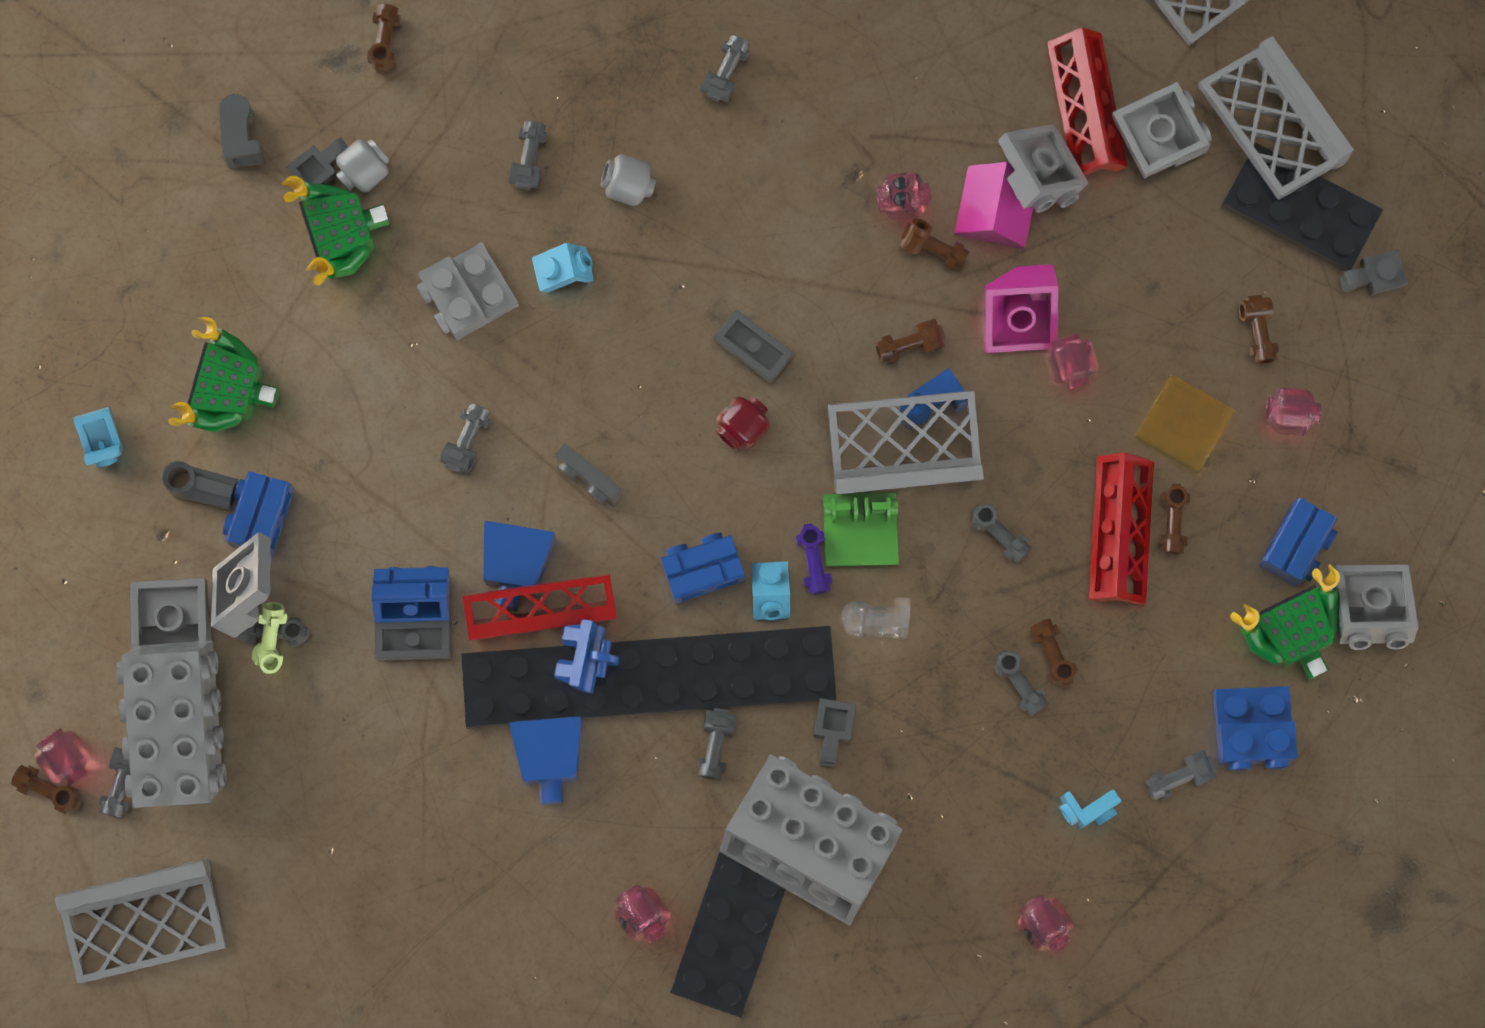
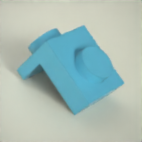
[532,243,594,293]
[73,406,124,467]
[751,562,790,621]
[1059,789,1122,830]

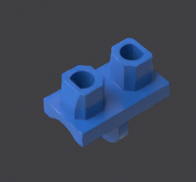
[555,619,620,694]

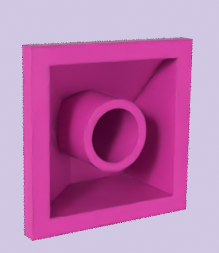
[984,264,1059,353]

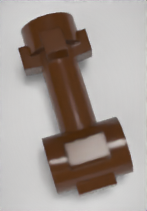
[367,4,401,74]
[901,218,969,270]
[1239,295,1279,365]
[875,319,946,364]
[1159,484,1190,555]
[1030,619,1078,689]
[11,765,82,814]

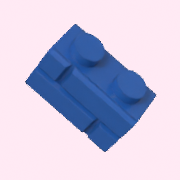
[223,471,295,557]
[1259,498,1338,587]
[661,532,745,604]
[372,566,451,623]

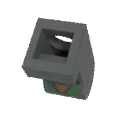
[219,94,264,168]

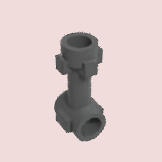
[701,35,750,103]
[509,121,547,190]
[440,403,490,473]
[971,504,1032,563]
[238,617,310,647]
[993,650,1049,716]
[697,708,736,780]
[99,747,130,819]
[1145,750,1217,800]

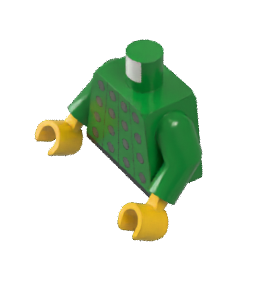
[281,175,390,285]
[168,317,279,433]
[1230,564,1340,680]

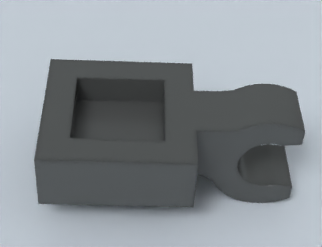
[286,137,348,185]
[1339,250,1408,295]
[813,698,856,768]

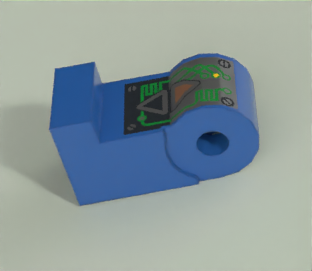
[899,368,967,431]

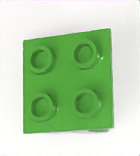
[823,492,899,567]

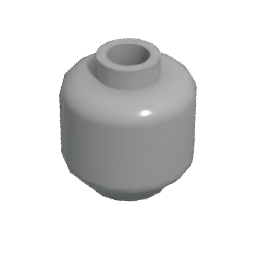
[336,139,390,193]
[600,154,656,206]

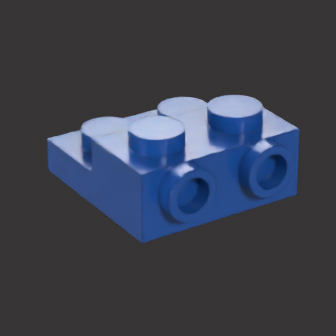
[1213,686,1298,771]

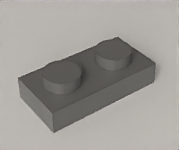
[714,310,793,384]
[555,443,623,507]
[375,621,451,661]

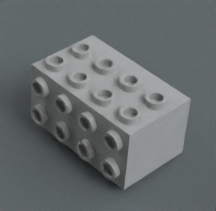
[116,641,226,808]
[719,754,903,926]

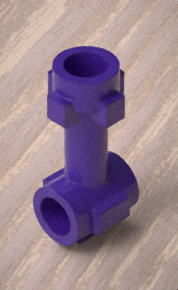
[796,523,833,595]

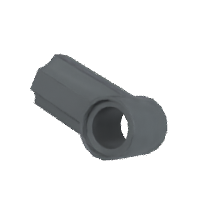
[161,461,239,511]

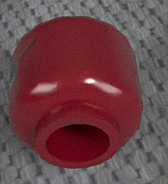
[716,396,770,451]

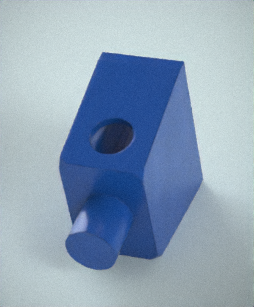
[483,521,556,611]
[510,716,583,805]

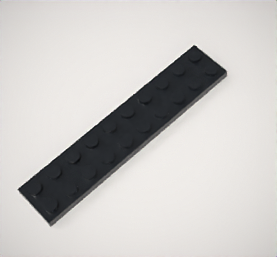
[461,626,837,729]

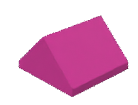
[954,162,1033,249]

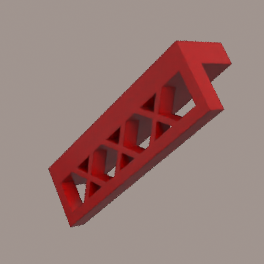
[1047,27,1128,175]
[1089,452,1154,605]
[462,574,617,641]

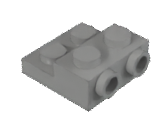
[1112,82,1212,178]
[998,124,1089,212]
[416,242,519,341]
[211,532,272,638]
[1335,565,1419,650]
[130,578,211,649]

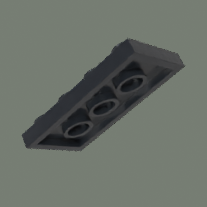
[1221,143,1384,272]
[670,851,786,1018]

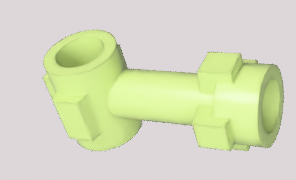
[251,602,287,674]

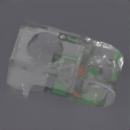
[841,598,910,640]

